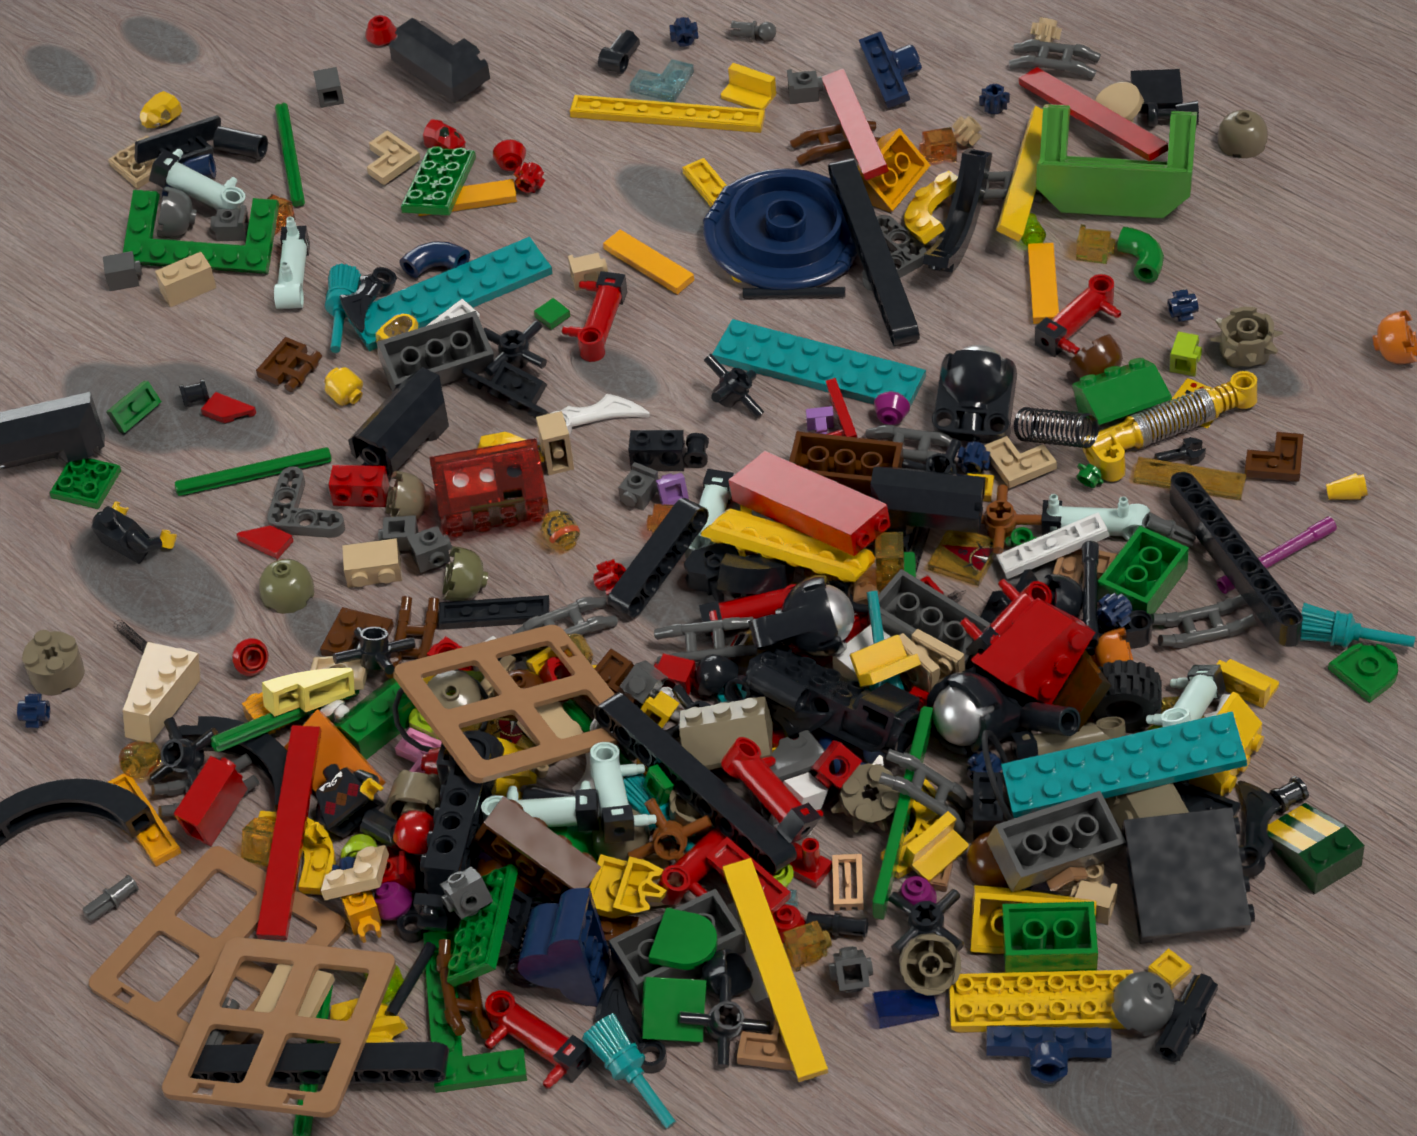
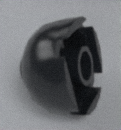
[1044,574,1083,619]

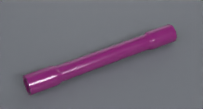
[1216,516,1337,594]

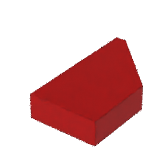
[201,392,256,423]
[237,525,294,559]

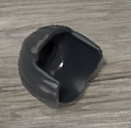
[700,948,754,1000]

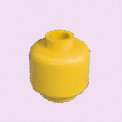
[324,367,363,406]

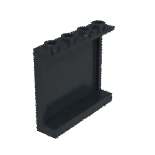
[1122,808,1255,944]

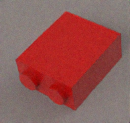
[174,756,248,847]

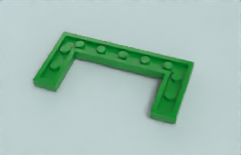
[123,190,280,274]
[423,928,527,1093]

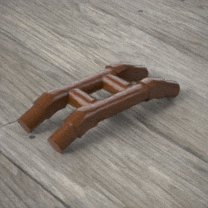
[790,121,881,166]
[385,596,439,678]
[437,939,492,1039]

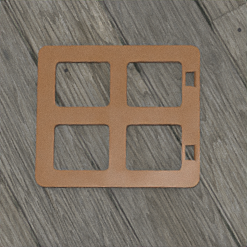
[393,625,621,783]
[89,846,346,1046]
[162,937,396,1118]

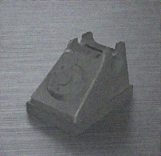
[749,730,838,822]

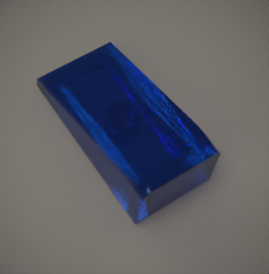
[872,989,939,1029]

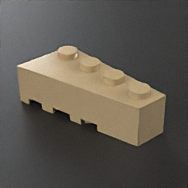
[123,642,200,743]

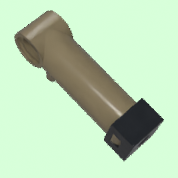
[1011,717,1126,761]

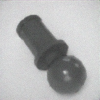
[730,21,777,41]

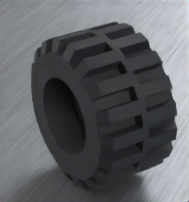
[1091,660,1162,731]

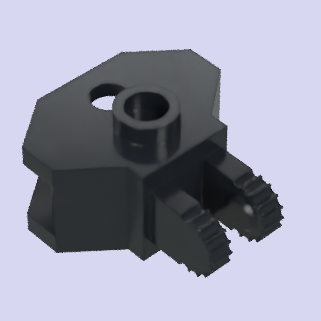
[684,543,741,603]

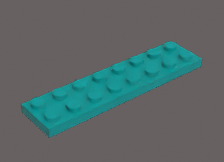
[348,236,553,352]
[712,319,926,407]
[1001,711,1247,819]

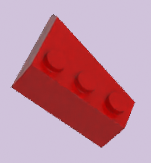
[971,597,1096,704]

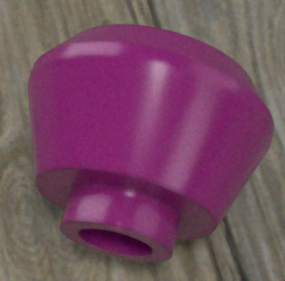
[874,391,910,425]
[897,876,937,905]
[374,882,413,920]

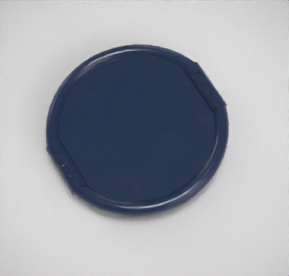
[703,168,858,290]

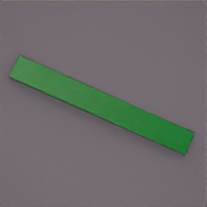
[873,706,933,920]

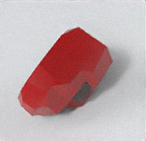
[423,119,466,149]

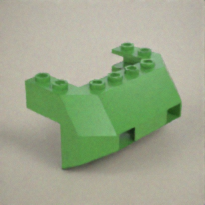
[1036,104,1197,218]

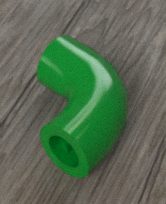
[1117,226,1164,283]

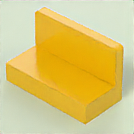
[721,63,776,110]
[849,635,921,686]
[1216,659,1279,708]
[903,811,969,882]

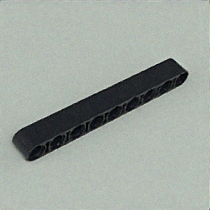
[828,158,920,346]
[1169,472,1303,647]
[593,692,797,875]
[190,1042,449,1085]

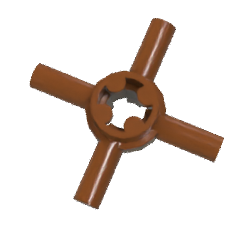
[981,485,1042,554]
[628,798,712,862]

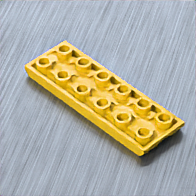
[701,509,875,582]
[950,970,1133,1033]

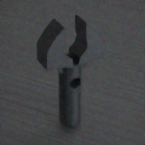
[1154,437,1206,465]

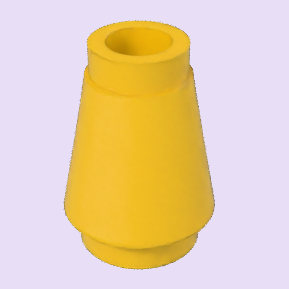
[1326,473,1368,500]

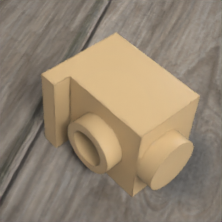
[568,253,608,291]
[1070,880,1118,925]

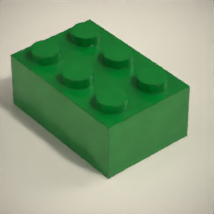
[1097,526,1189,614]

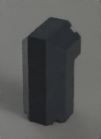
[389,18,490,103]
[348,367,449,476]
[0,392,105,469]
[870,467,986,536]

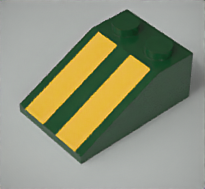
[1268,803,1365,894]

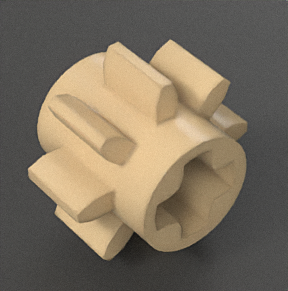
[1030,17,1062,42]
[952,116,982,147]

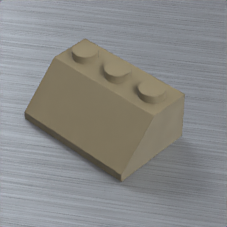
[679,696,773,770]
[1104,783,1189,832]

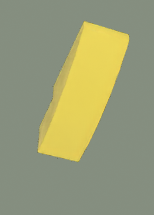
[262,668,355,716]

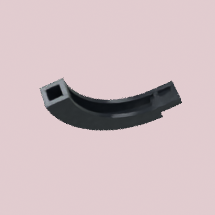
[923,148,993,273]
[168,716,287,812]
[0,778,156,846]

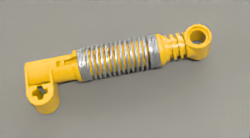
[1081,371,1257,482]

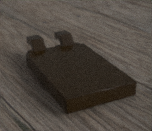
[1053,650,1112,732]

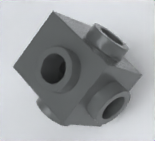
[407,525,452,573]
[440,866,493,919]
[828,946,873,993]

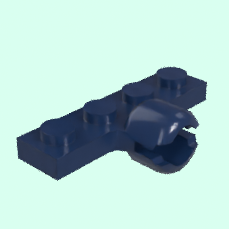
[859,31,922,108]
[987,1026,1112,1084]

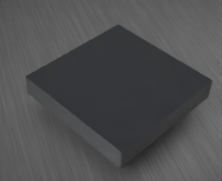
[1130,69,1183,111]

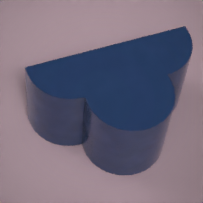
[518,888,611,1007]

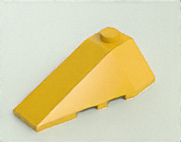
[970,885,1097,954]

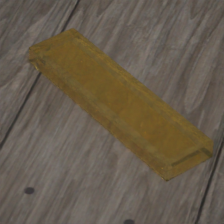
[1133,457,1246,501]

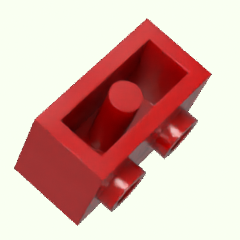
[328,465,390,507]

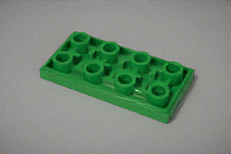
[401,146,476,215]
[447,864,518,987]

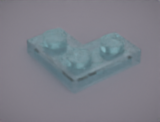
[630,59,694,103]

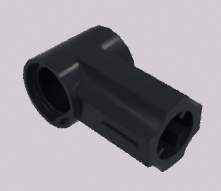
[598,30,640,74]

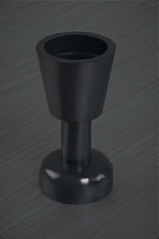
[1147,100,1199,127]

